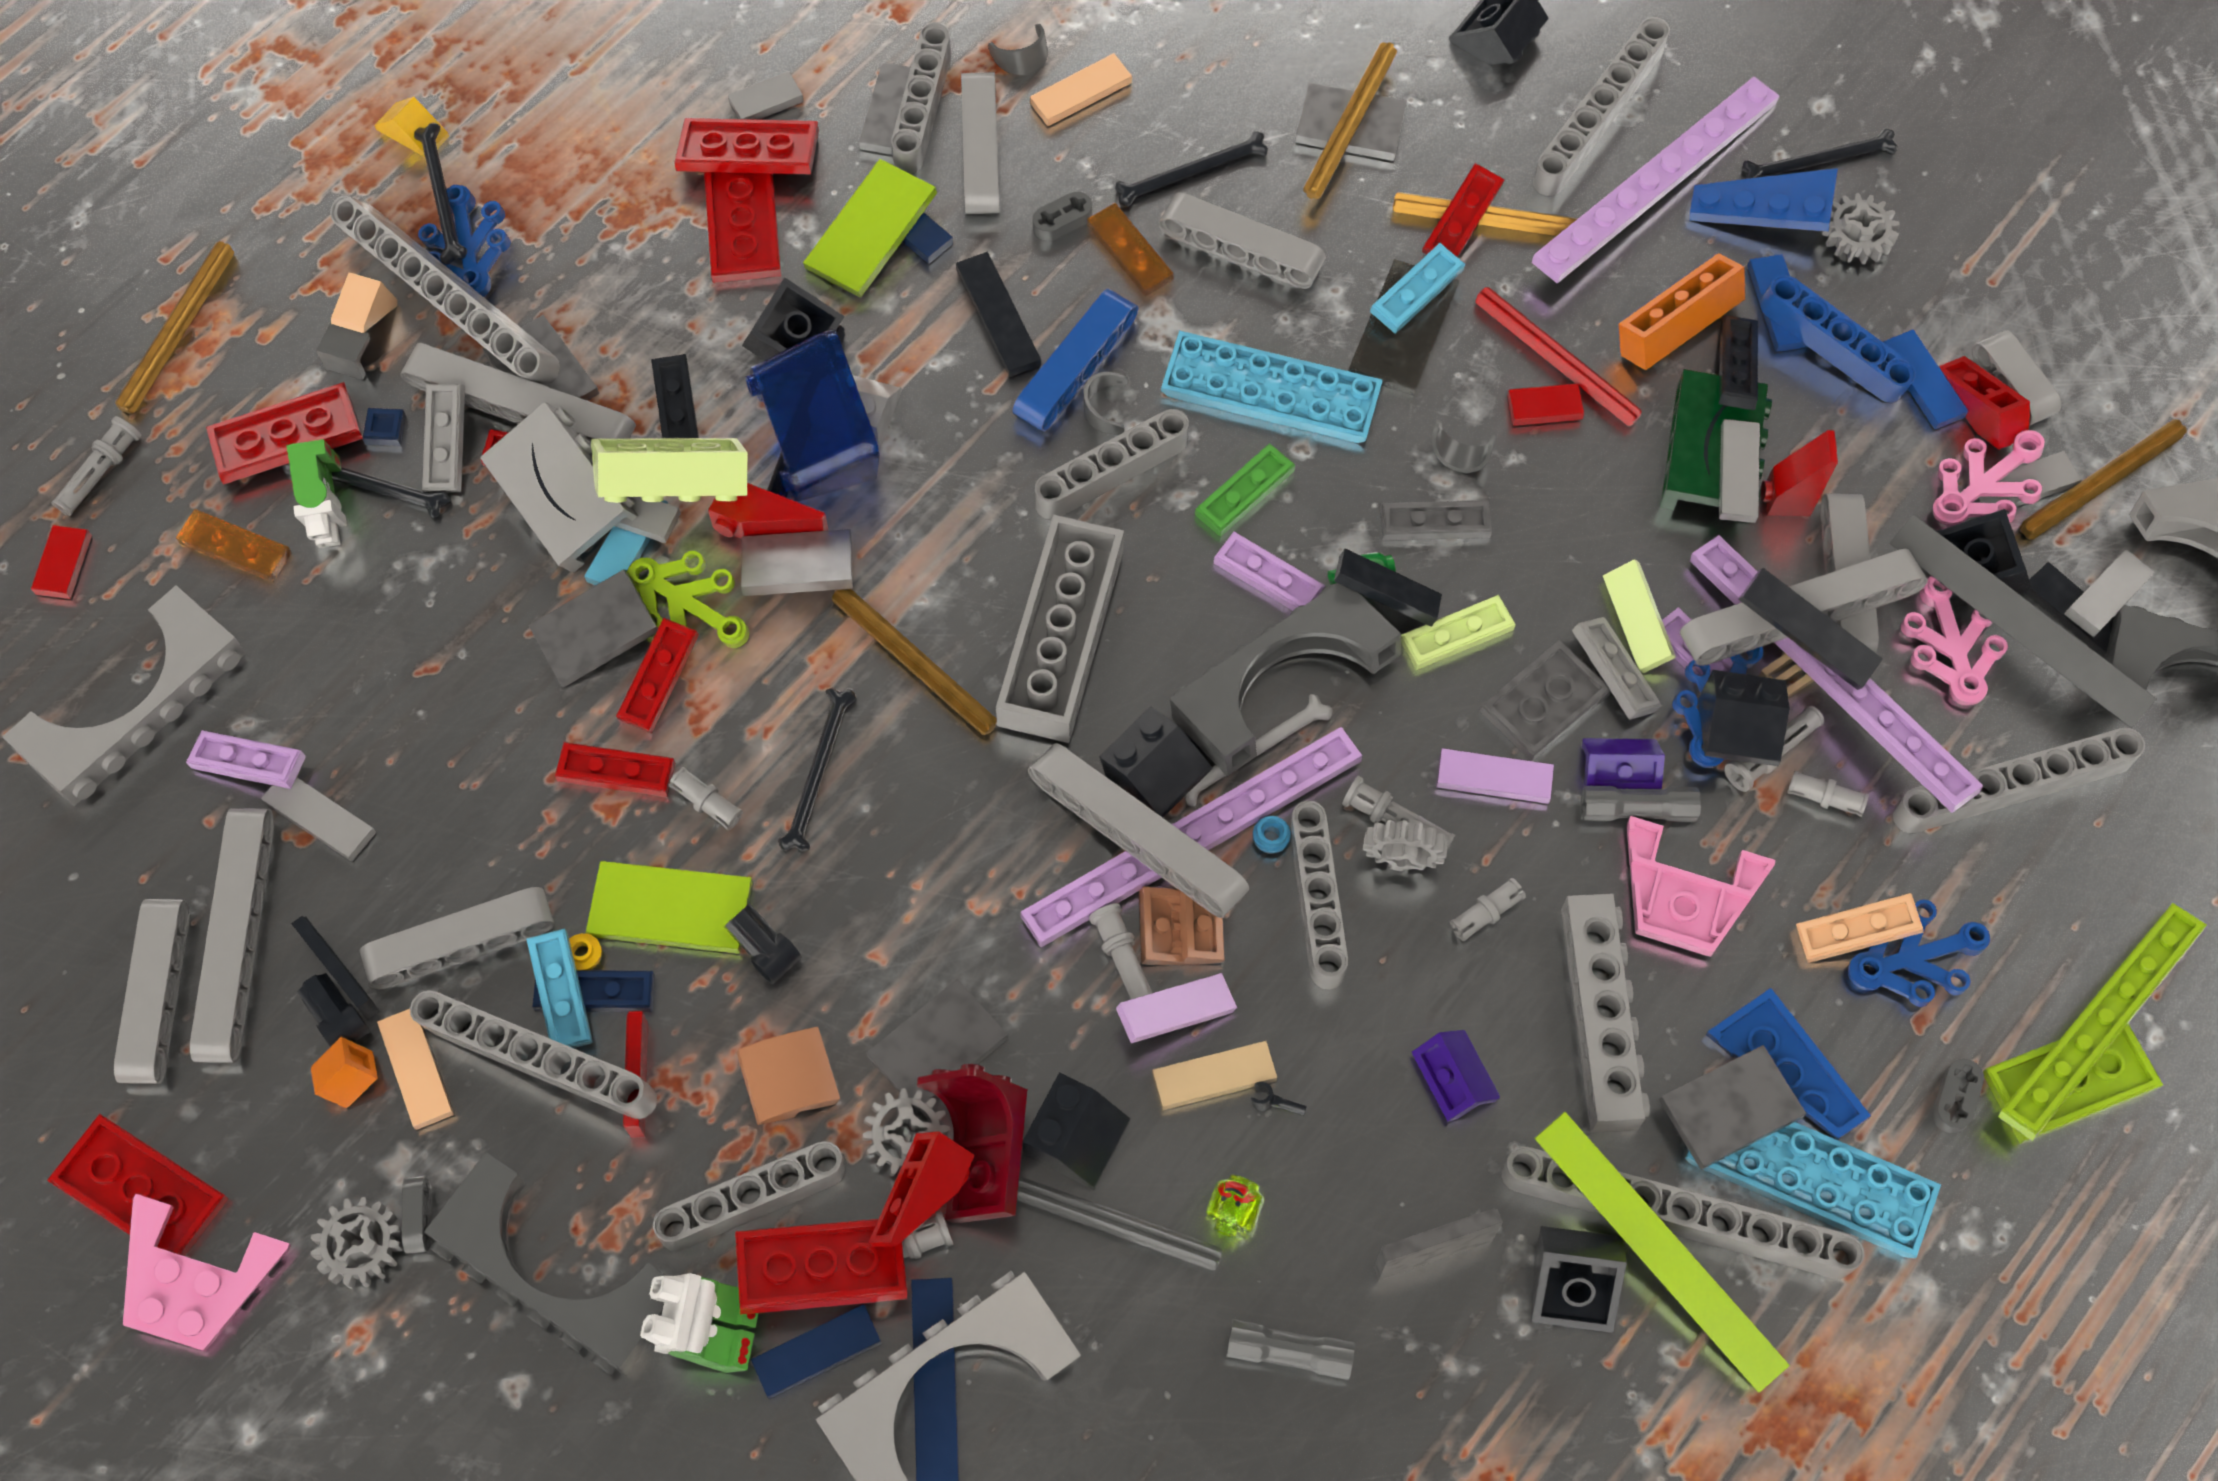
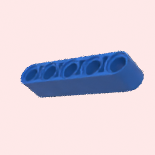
[1760,275,1916,403]
[1013,288,1139,432]

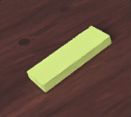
[1603,559,1676,673]
[1401,595,1516,670]

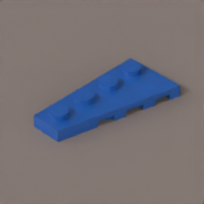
[1706,988,1871,1140]

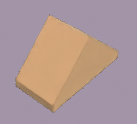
[331,272,397,333]

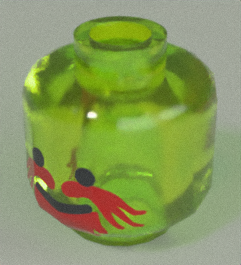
[1206,1174,1265,1239]

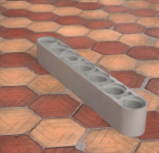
[1533,17,1670,196]
[400,343,636,442]
[1680,549,1928,666]
[1893,728,2145,833]
[1028,743,1249,918]
[190,808,274,1063]
[410,990,657,1119]

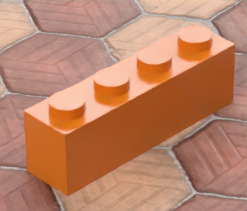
[1618,253,1745,370]

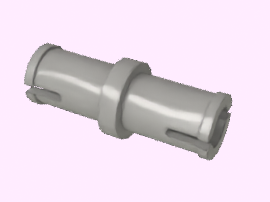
[669,767,743,831]
[1787,771,1869,817]
[1450,878,1526,941]

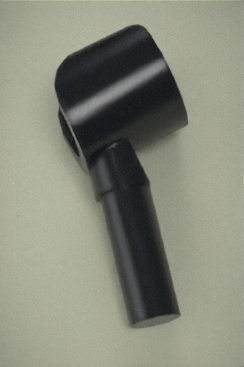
[1251,1082,1307,1115]

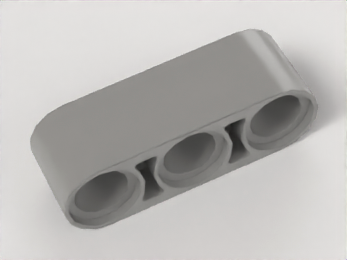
[1971,330,2061,426]

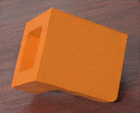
[311,1037,378,1108]

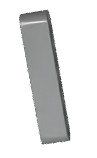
[891,22,951,174]
[961,72,1000,214]
[1159,193,1326,289]
[1035,409,1189,520]
[1820,493,1879,653]
[1290,800,1348,990]
[359,887,555,990]
[114,899,190,1084]
[653,1141,845,1251]

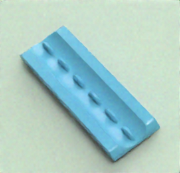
[1161,330,1383,443]
[1685,1122,1941,1259]

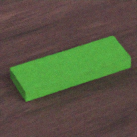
[1195,443,1295,537]

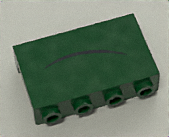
[1660,369,1772,510]

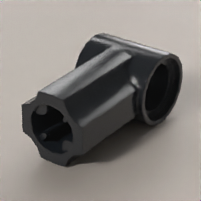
[724,903,802,984]
[297,973,371,1047]

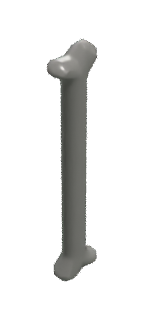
[1184,694,1333,807]

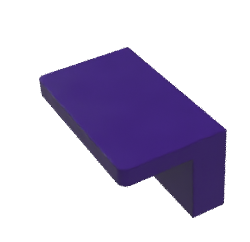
[1582,738,1665,789]
[1411,1030,1500,1121]

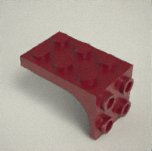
[917,1064,1028,1224]

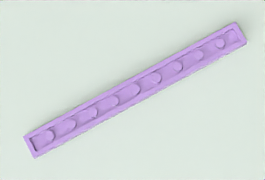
[1532,77,1779,283]
[1690,535,1983,813]
[1021,727,1362,948]

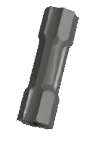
[1581,786,1701,822]
[1226,1319,1355,1380]

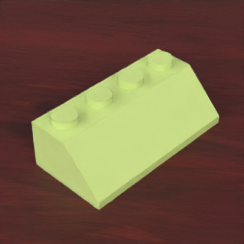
[591,438,748,503]

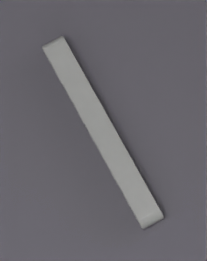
[330,195,560,384]
[1501,1146,1865,1279]

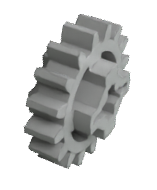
[1821,193,1900,264]
[1363,819,1448,871]
[862,1088,950,1176]
[311,1197,403,1289]

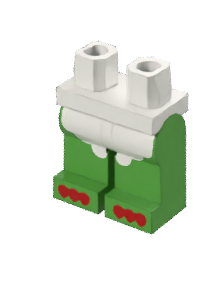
[287,439,347,548]
[640,1273,759,1373]

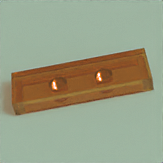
[1087,203,1174,296]
[176,509,292,582]

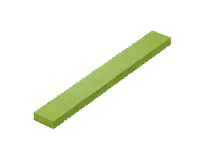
[1998,903,2207,1141]
[1534,1112,1790,1393]

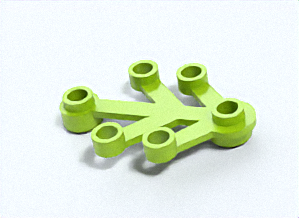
[627,551,750,648]

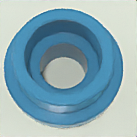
[1253,816,1291,853]

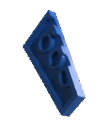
[1690,168,1838,232]

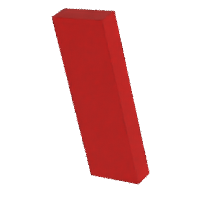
[1422,163,1505,258]
[616,618,699,733]
[555,742,676,797]
[623,1011,648,1138]

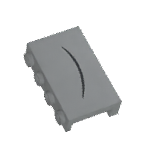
[480,402,638,573]

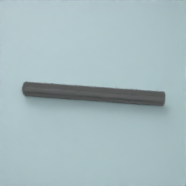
[1017,1176,1222,1270]

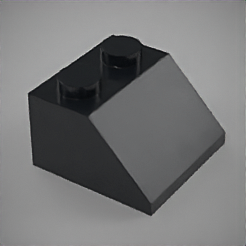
[1449,0,1549,65]
[742,278,844,374]
[1936,509,2032,598]
[1698,670,1790,766]
[1099,706,1212,818]
[1022,1072,1130,1190]
[1531,1226,1627,1333]

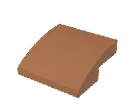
[1139,886,1224,965]
[736,1027,840,1125]

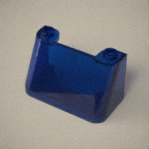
[745,329,880,502]

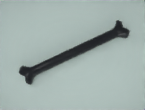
[414,123,467,265]
[1742,128,1898,179]
[1115,131,1268,207]
[282,463,450,519]
[778,687,857,852]

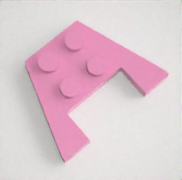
[1626,816,1776,957]
[123,1194,291,1352]

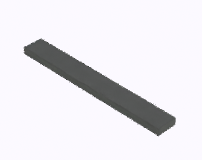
[1889,514,2157,728]

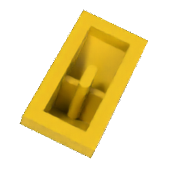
[374,96,449,157]

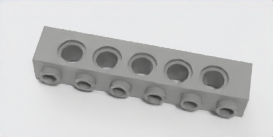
[1561,894,1650,1132]

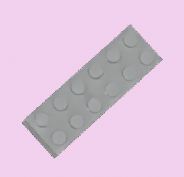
[996,515,1124,743]

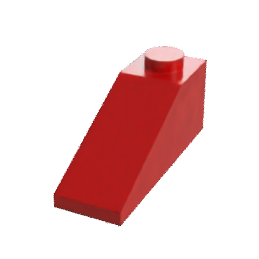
[1939,356,2030,449]
[1761,430,1838,517]
[708,483,829,539]
[868,1131,975,1247]

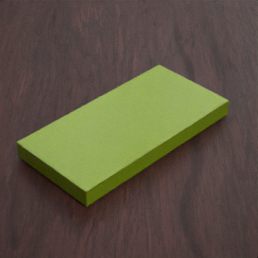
[803,159,937,298]
[585,861,753,954]
[1983,1023,2163,1144]

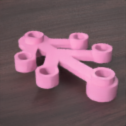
[1933,430,2045,526]
[1900,576,2008,706]

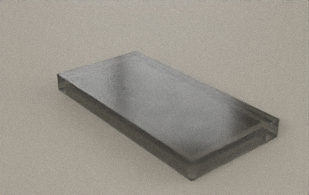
[1348,259,1460,396]

